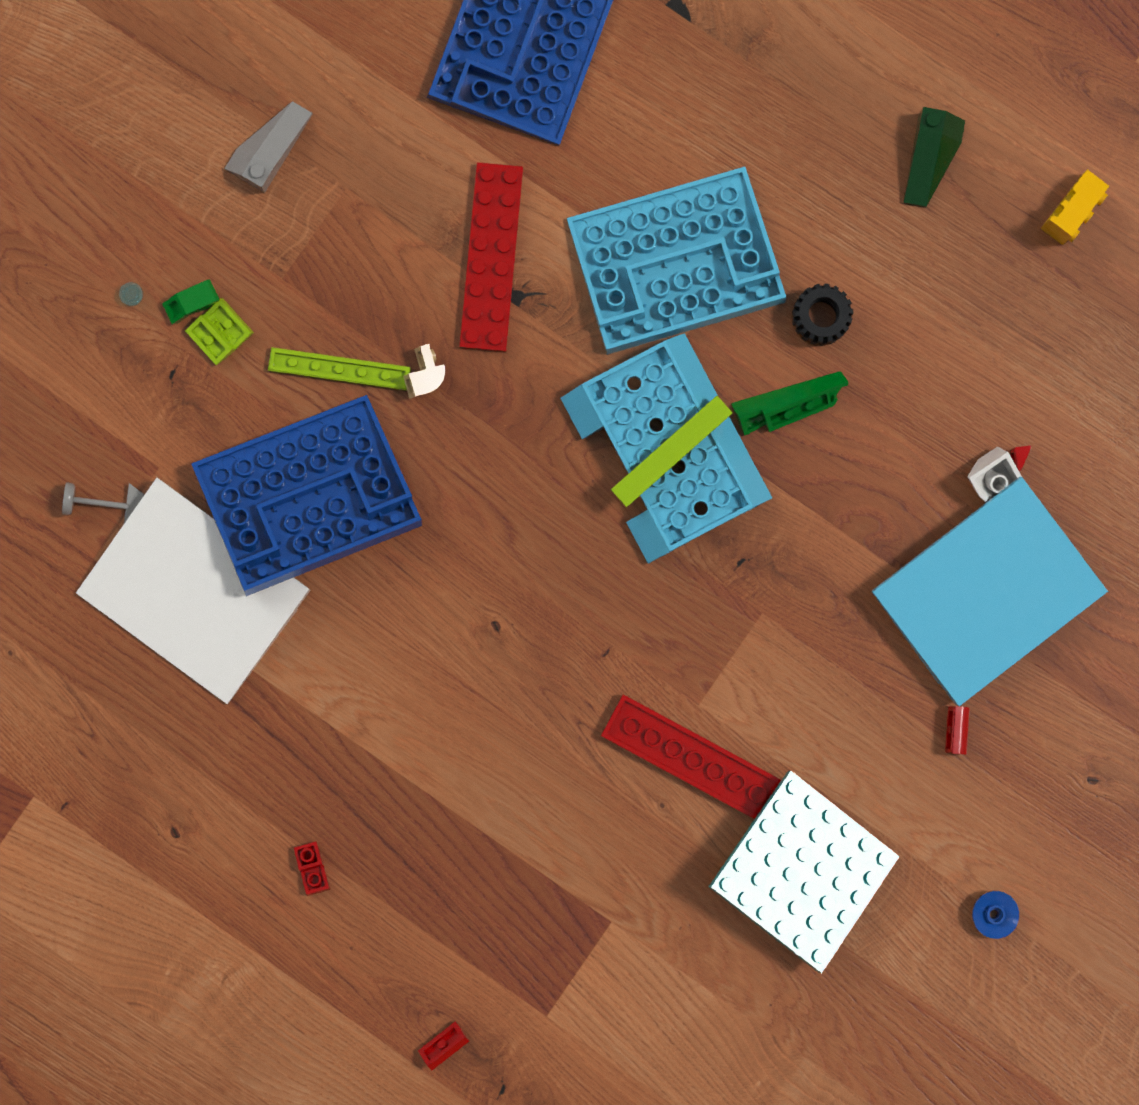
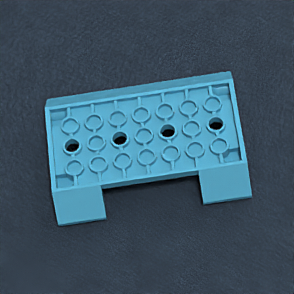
[560,333,772,564]

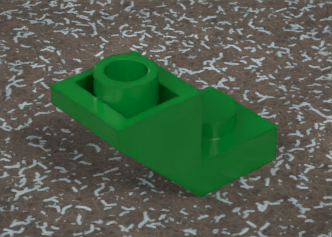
[162,279,220,325]

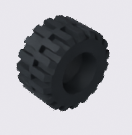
[792,283,853,346]

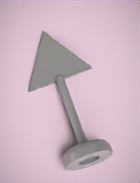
[62,482,144,523]

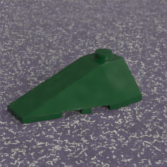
[903,107,965,208]

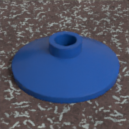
[972,891,1019,939]

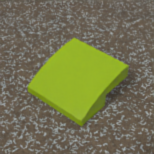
[185,298,254,365]

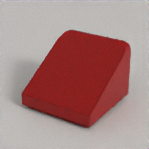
[1010,445,1031,471]

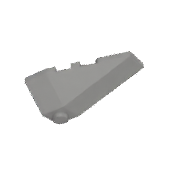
[224,101,313,193]

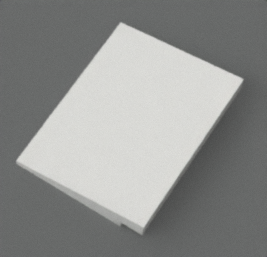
[76,478,311,704]

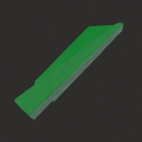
[731,371,849,436]

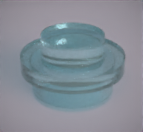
[119,282,143,306]

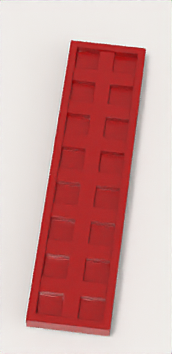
[459,162,523,352]

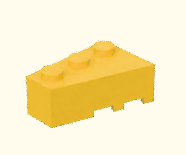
[1040,169,1109,245]

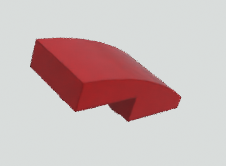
[294,842,330,896]

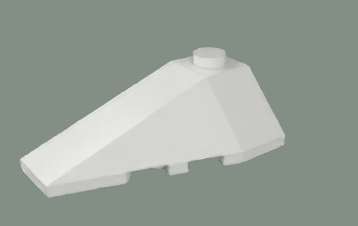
[967,447,1022,502]

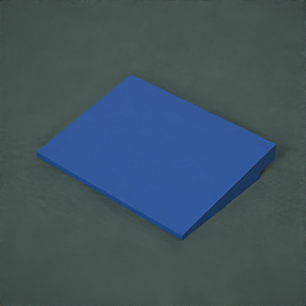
[427,0,613,146]
[191,395,422,596]

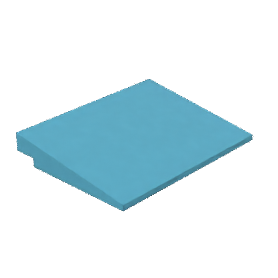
[567,167,786,355]
[871,477,1108,706]

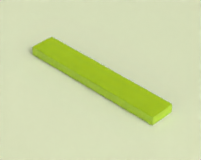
[268,347,411,391]
[611,396,733,508]

